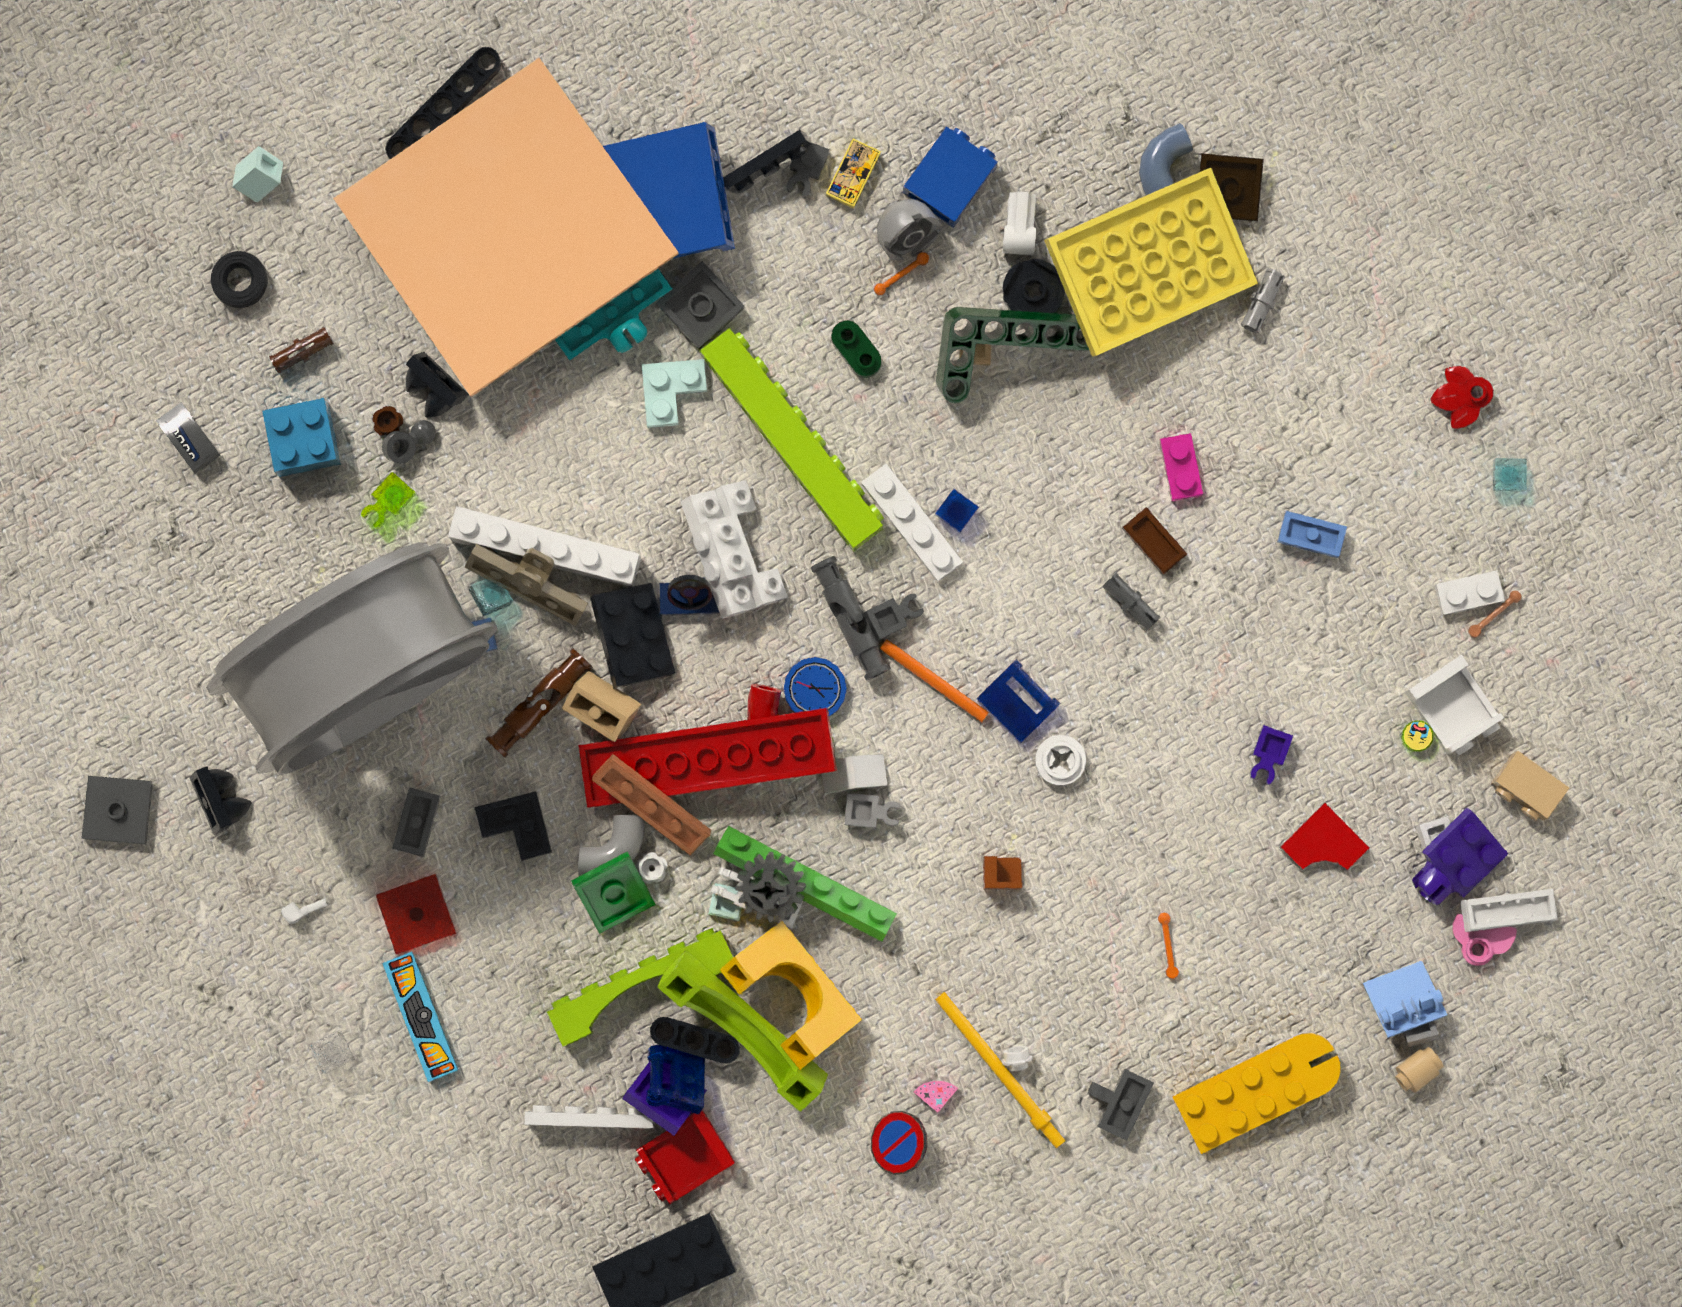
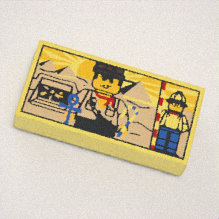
[826,138,881,209]

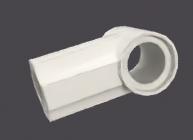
[1002,191,1036,256]

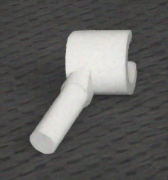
[281,899,327,924]

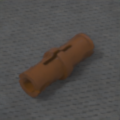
[269,327,334,374]

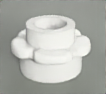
[636,852,667,884]
[1002,1046,1033,1071]

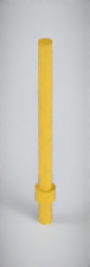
[935,992,1066,1148]

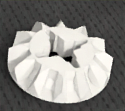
[1035,735,1086,786]

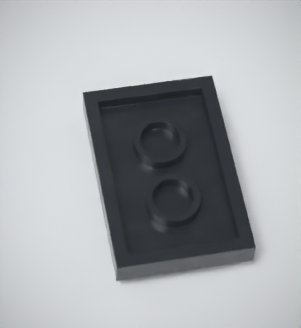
[590,583,675,689]

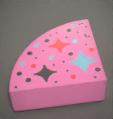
[914,1081,958,1113]

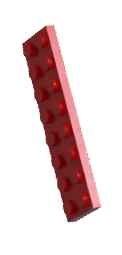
[578,708,837,808]

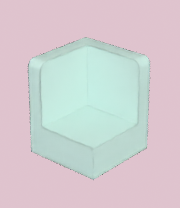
[232,146,283,202]

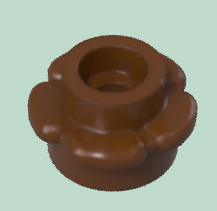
[372,406,403,436]

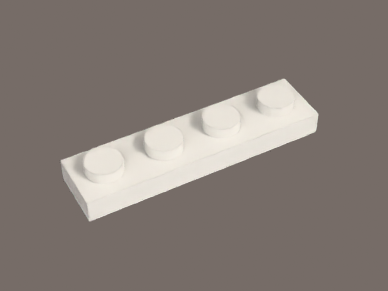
[861,464,963,582]
[525,1105,654,1128]

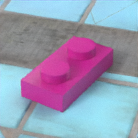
[1159,433,1203,502]

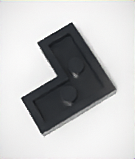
[475,791,553,861]

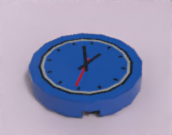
[784,657,847,717]

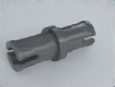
[1102,572,1161,631]

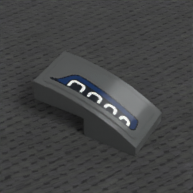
[156,402,221,474]

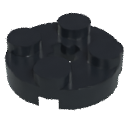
[1002,259,1065,313]

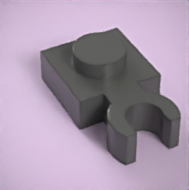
[787,142,830,199]
[864,594,924,641]

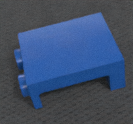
[903,126,998,228]

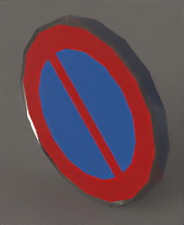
[871,1111,928,1175]

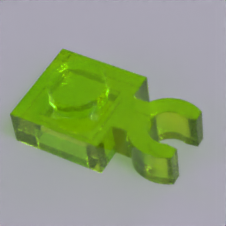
[361,472,417,529]

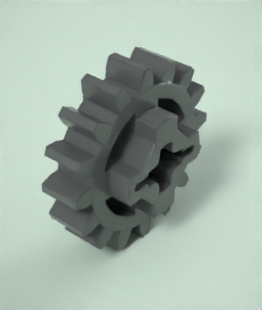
[735,852,806,922]

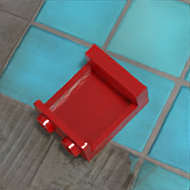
[635,1108,736,1204]

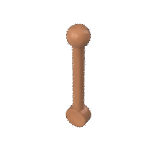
[1468,590,1522,637]

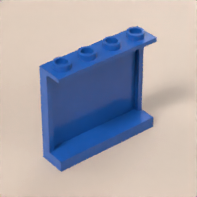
[603,122,735,259]

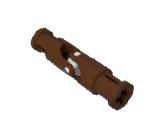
[485,648,593,758]

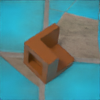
[983,856,1023,890]

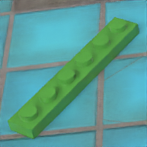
[713,826,897,942]

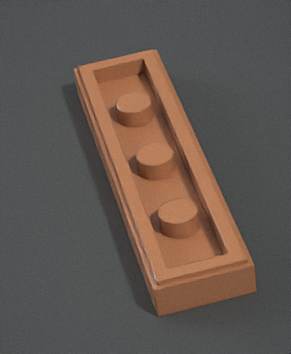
[592,754,711,855]

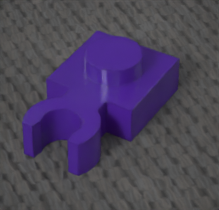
[1250,725,1293,785]

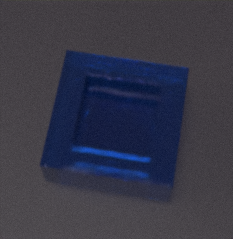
[935,489,979,533]

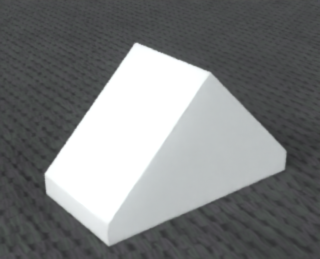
[822,754,887,794]

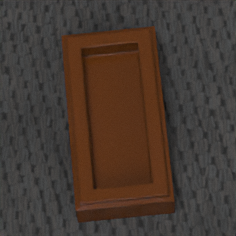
[1122,507,1187,575]

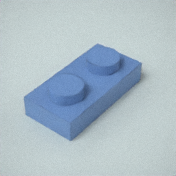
[1277,511,1347,558]

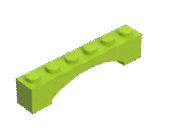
[547,928,733,1047]
[657,950,828,1112]

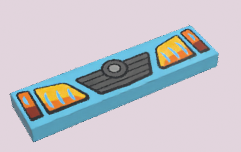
[382,952,459,1082]

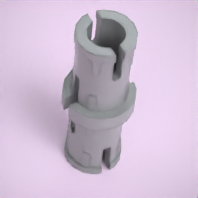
[1241,268,1285,333]

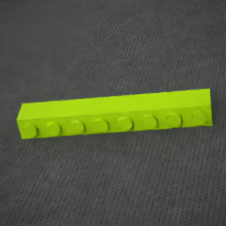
[700,328,884,552]

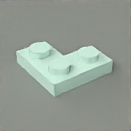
[642,359,707,428]

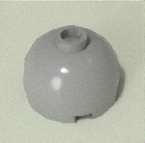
[877,199,941,261]

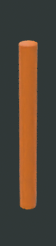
[880,639,989,722]

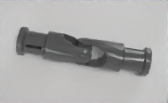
[811,556,891,681]

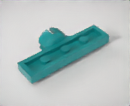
[555,268,673,361]

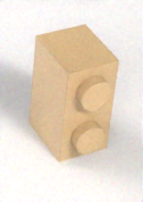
[562,671,641,742]
[1491,751,1569,821]

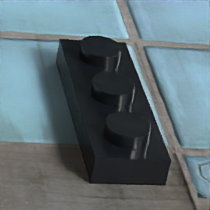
[723,130,812,193]

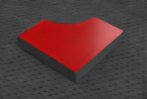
[1279,803,1370,870]

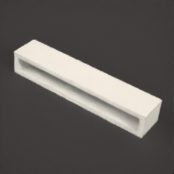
[448,506,641,587]

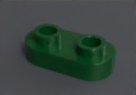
[831,320,881,378]

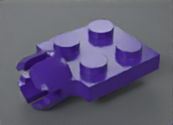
[1412,808,1508,906]

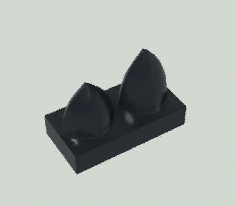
[405,352,469,418]
[189,766,252,835]

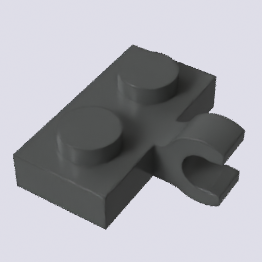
[1087,1069,1154,1140]

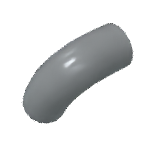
[578,815,645,876]

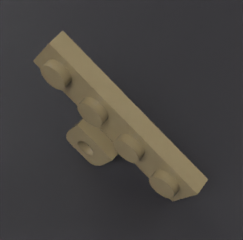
[465,544,588,626]

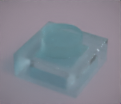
[1493,458,1527,492]
[469,579,513,616]

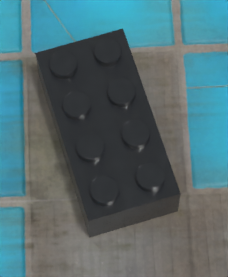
[592,1211,737,1307]

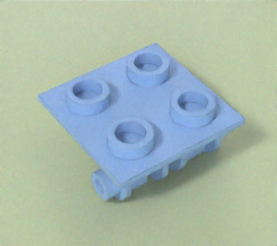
[1363,961,1447,1038]

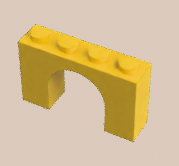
[720,921,862,1070]

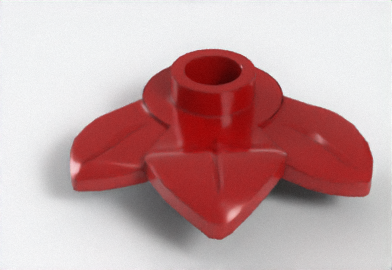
[1431,366,1494,429]

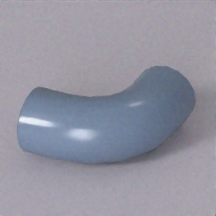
[1139,123,1193,195]

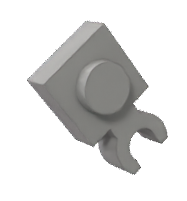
[844,793,900,828]

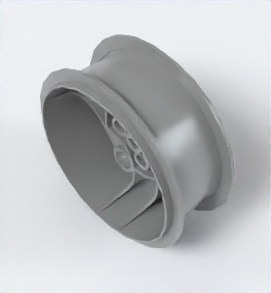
[206,542,497,775]

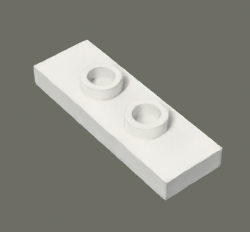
[1461,889,1558,932]

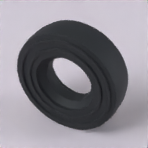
[211,251,268,308]

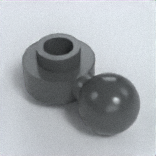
[382,420,436,464]

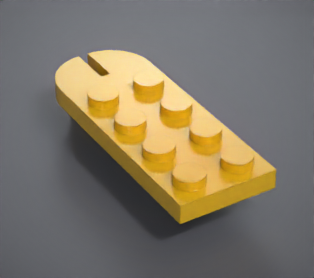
[1172,1033,1341,1154]

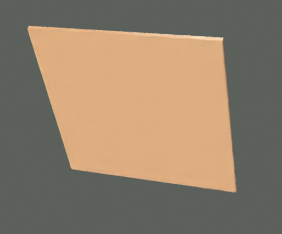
[333,58,679,397]

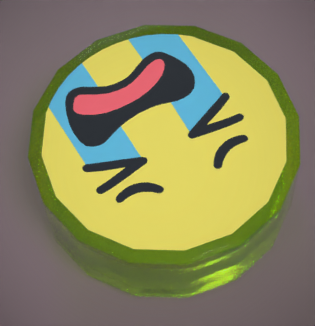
[1401,720,1434,752]

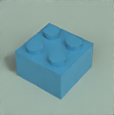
[262,398,341,477]

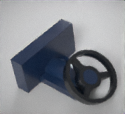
[659,575,720,616]

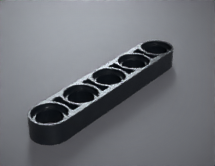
[385,47,501,160]

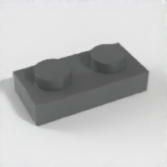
[392,787,441,857]

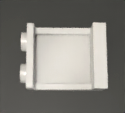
[1405,655,1504,755]

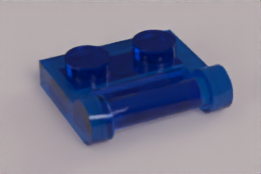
[976,659,1061,744]
[646,1045,705,1114]

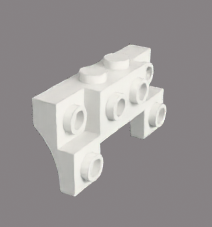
[680,480,788,619]

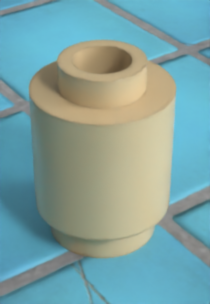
[1395,1047,1444,1093]

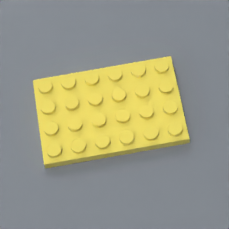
[1044,168,1258,357]

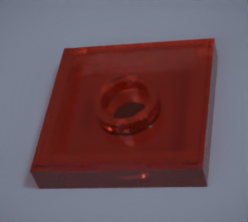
[376,874,457,955]

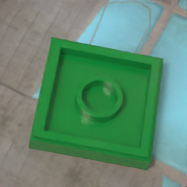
[571,851,656,934]

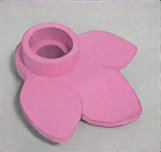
[1452,914,1517,966]

